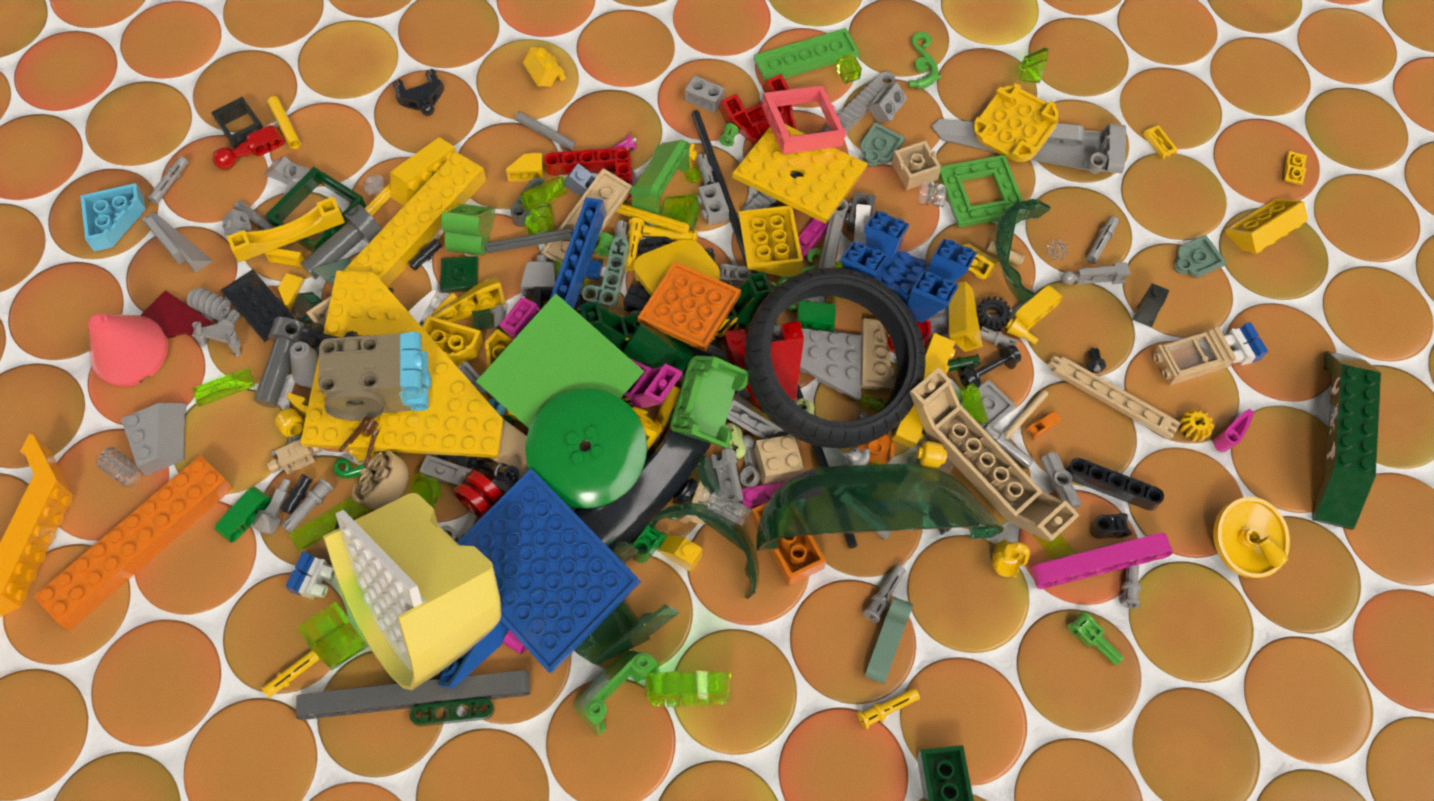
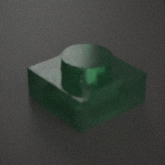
[472,309,493,330]

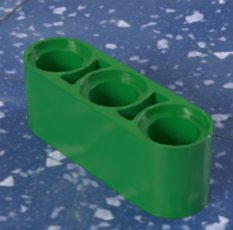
[214,486,271,543]

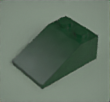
[622,323,693,372]

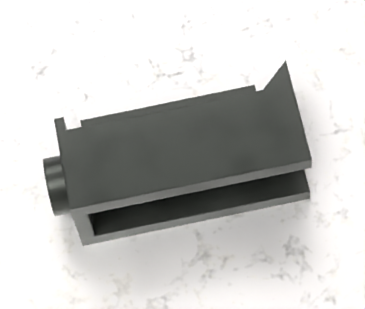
[1132,283,1169,328]

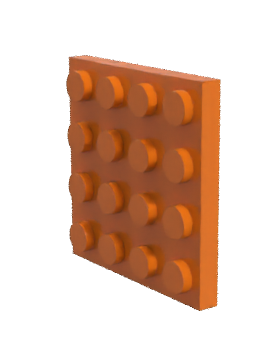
[637,261,741,352]

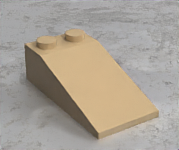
[487,419,529,483]

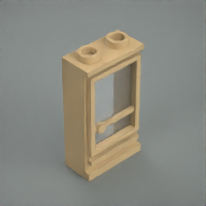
[1153,327,1236,386]

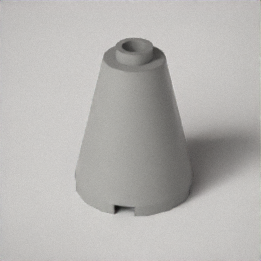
[290,341,319,388]

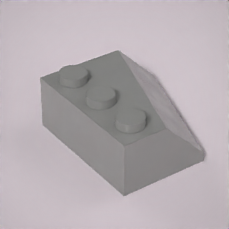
[121,403,186,476]

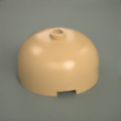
[352,450,408,510]

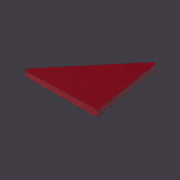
[140,290,215,338]

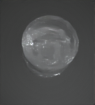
[918,181,947,207]

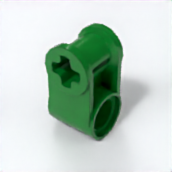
[632,523,667,563]

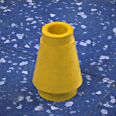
[1258,537,1288,568]

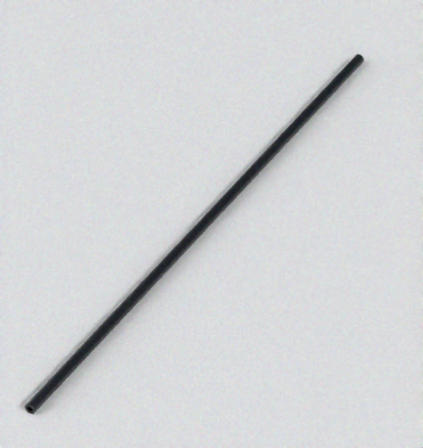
[691,110,858,549]

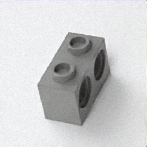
[685,76,725,113]
[867,82,907,122]
[696,182,729,226]

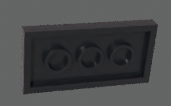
[221,269,295,342]

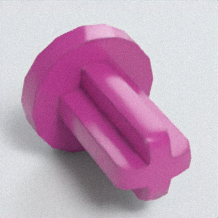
[613,134,637,150]

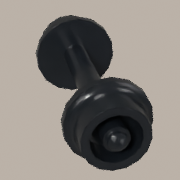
[301,322,362,348]
[959,345,1021,390]

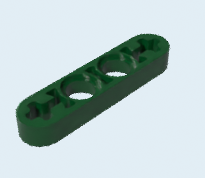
[409,698,495,727]

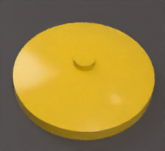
[1213,497,1290,578]

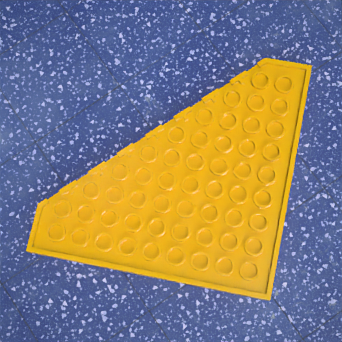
[300,270,504,458]

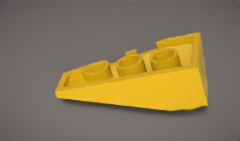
[432,277,506,323]

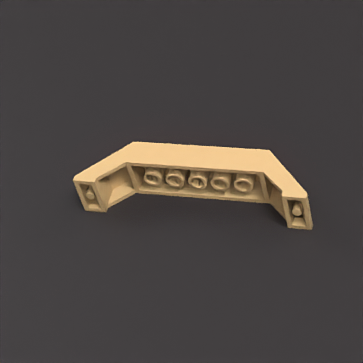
[910,368,1080,542]

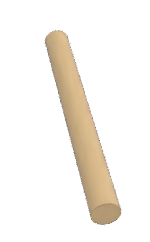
[1004,390,1049,440]

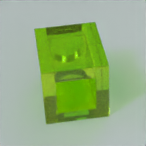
[836,54,862,84]

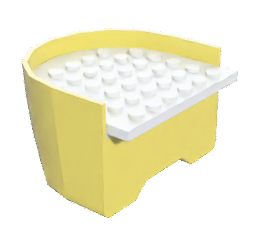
[323,493,502,690]

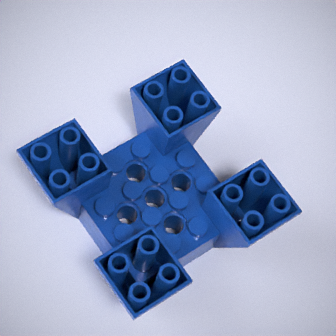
[841,210,978,323]

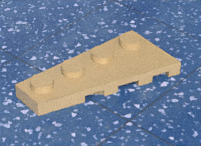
[861,318,895,392]

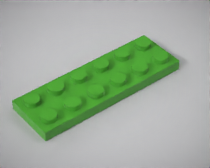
[754,28,859,82]

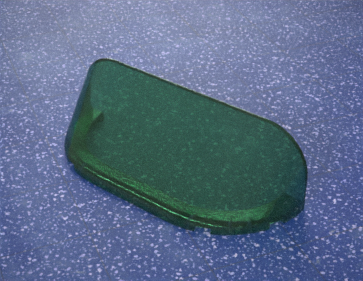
[756,463,1005,551]

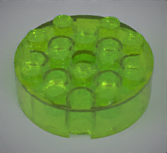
[645,671,732,707]

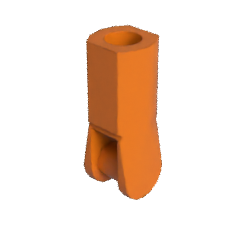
[1026,411,1060,440]

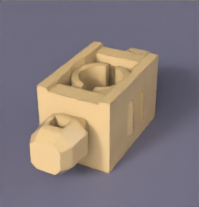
[267,439,323,475]

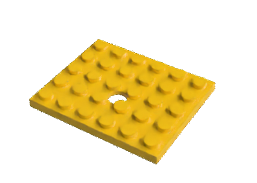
[732,124,868,224]

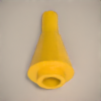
[1005,317,1038,345]

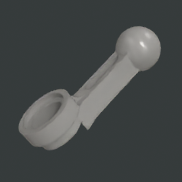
[740,435,760,487]

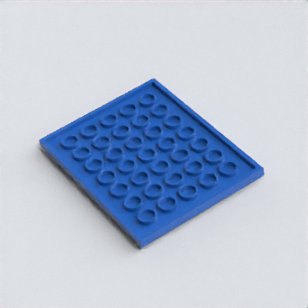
[457,468,642,674]

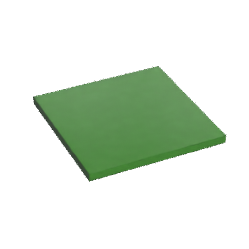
[476,294,644,428]

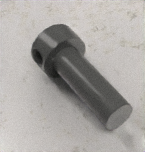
[300,204,382,280]
[253,317,305,408]

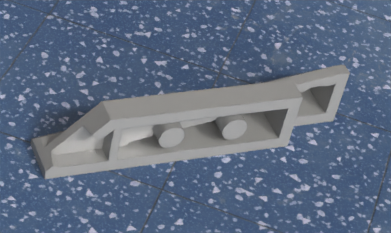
[142,212,212,272]
[727,393,790,439]

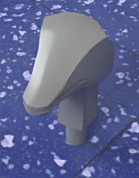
[252,479,291,534]

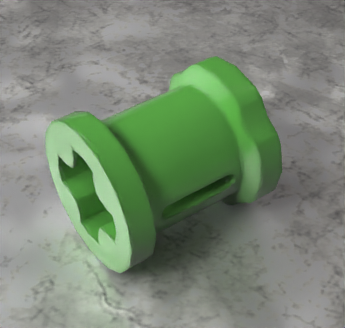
[719,123,739,147]
[594,233,614,257]

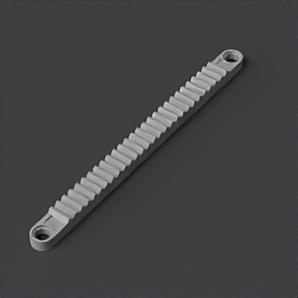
[739,72,895,222]

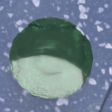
[697,455,720,495]

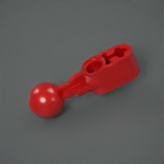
[212,125,285,170]

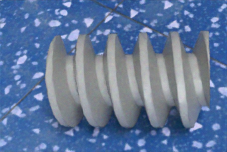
[187,287,231,321]

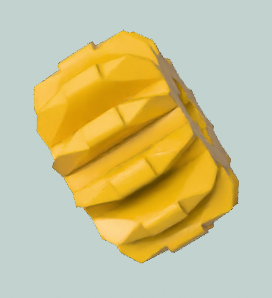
[1179,408,1215,442]

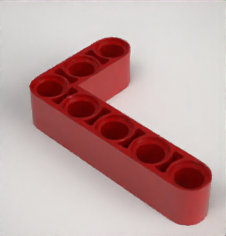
[544,147,633,199]

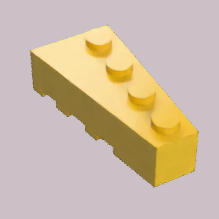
[390,137,455,206]

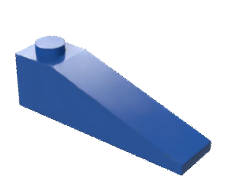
[438,620,510,689]

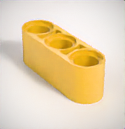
[1013,285,1063,330]

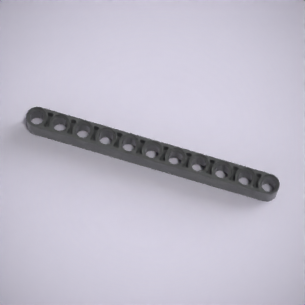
[296,671,531,720]

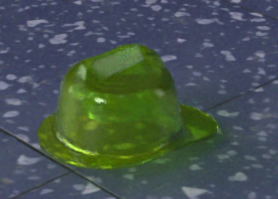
[411,473,442,509]

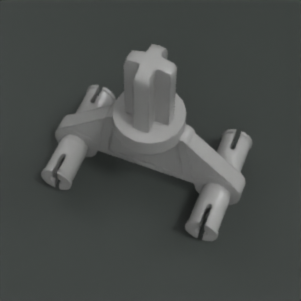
[192,310,241,356]

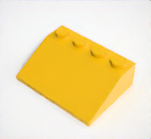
[738,206,803,277]

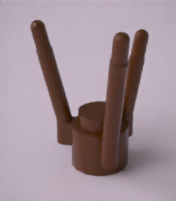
[339,416,380,469]

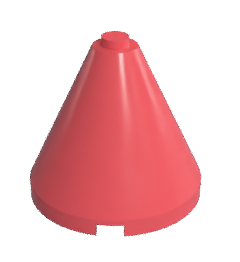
[88,313,168,387]

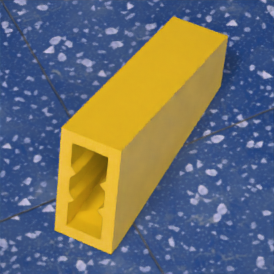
[949,281,983,352]

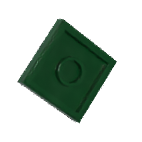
[440,257,479,293]

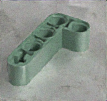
[581,236,630,309]
[864,597,913,684]

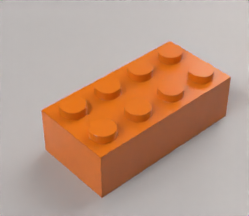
[751,493,826,586]

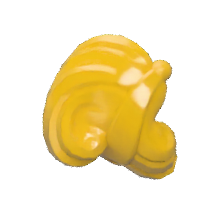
[992,540,1031,578]

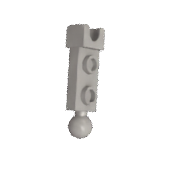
[1061,262,1130,285]
[711,449,744,521]

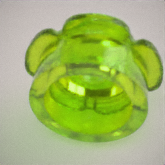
[685,167,701,183]

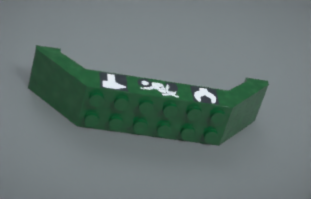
[1312,351,1381,530]

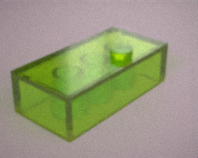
[297,602,369,670]

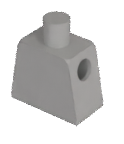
[521,254,556,296]

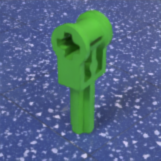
[1067,611,1124,665]

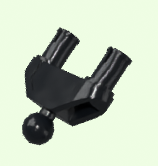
[393,69,444,116]

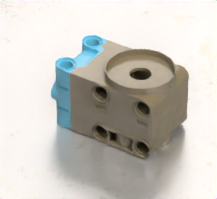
[318,332,431,421]

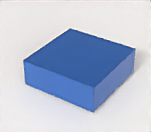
[585,260,603,280]

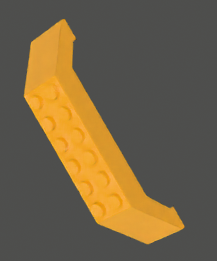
[0,434,73,617]

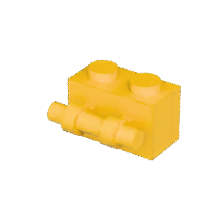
[523,47,566,87]

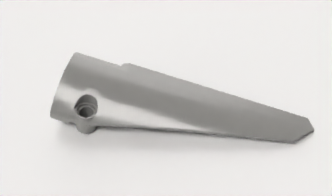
[932,119,1126,174]

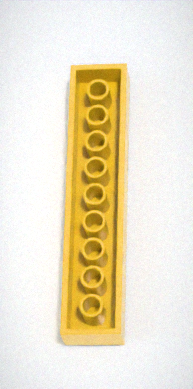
[343,152,486,288]

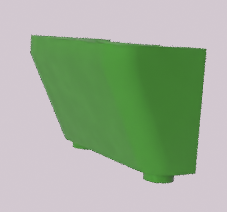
[670,356,748,448]
[574,650,660,736]

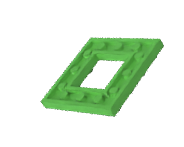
[939,155,1027,228]

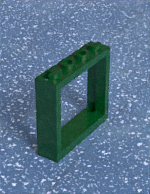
[265,167,366,252]

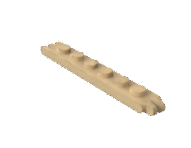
[1047,356,1180,440]

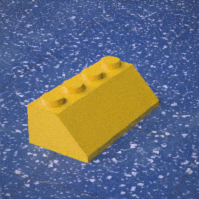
[1225,198,1308,254]

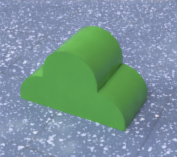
[441,204,495,256]

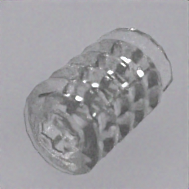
[96,446,142,487]

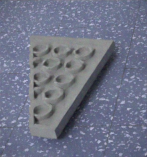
[771,325,862,402]

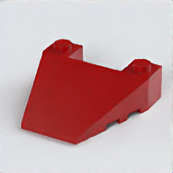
[718,74,796,145]
[724,321,804,407]

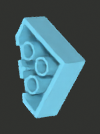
[80,183,146,252]

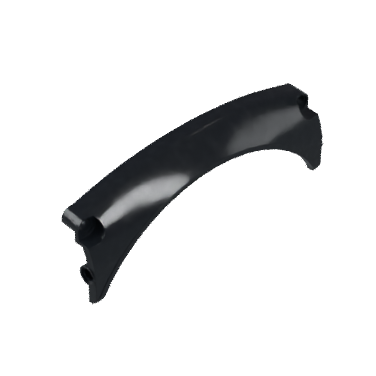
[575,346,738,554]

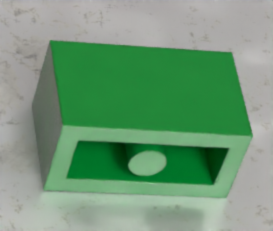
[797,300,836,332]

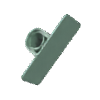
[313,258,352,285]

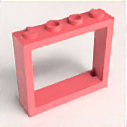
[762,86,846,154]

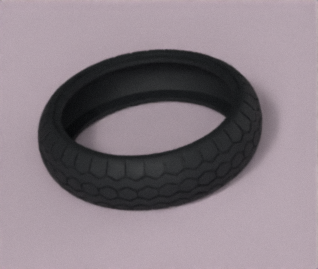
[744,268,926,448]

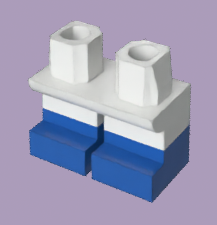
[1224,322,1268,366]
[285,551,335,599]

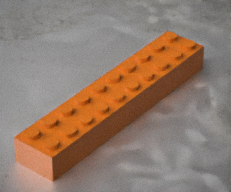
[33,455,233,631]

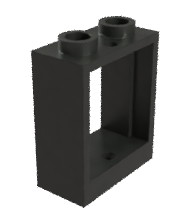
[211,96,263,149]

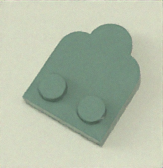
[860,122,905,167]
[1174,235,1226,278]

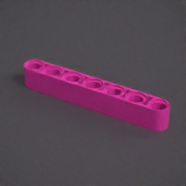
[1030,533,1173,589]

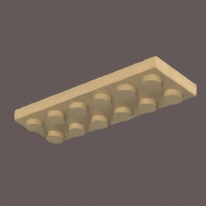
[541,168,632,267]

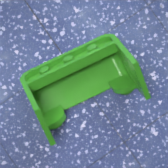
[630,140,690,214]

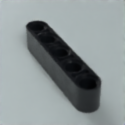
[1066,458,1164,511]

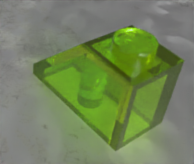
[1017,48,1048,83]
[525,203,555,235]

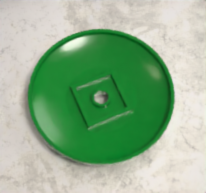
[525,389,647,509]

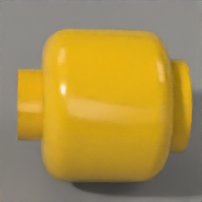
[274,408,304,437]
[916,441,947,468]

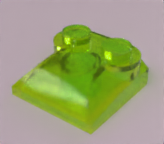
[657,194,700,231]

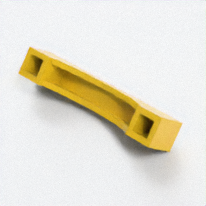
[226,196,345,262]

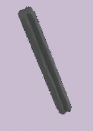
[486,228,573,253]

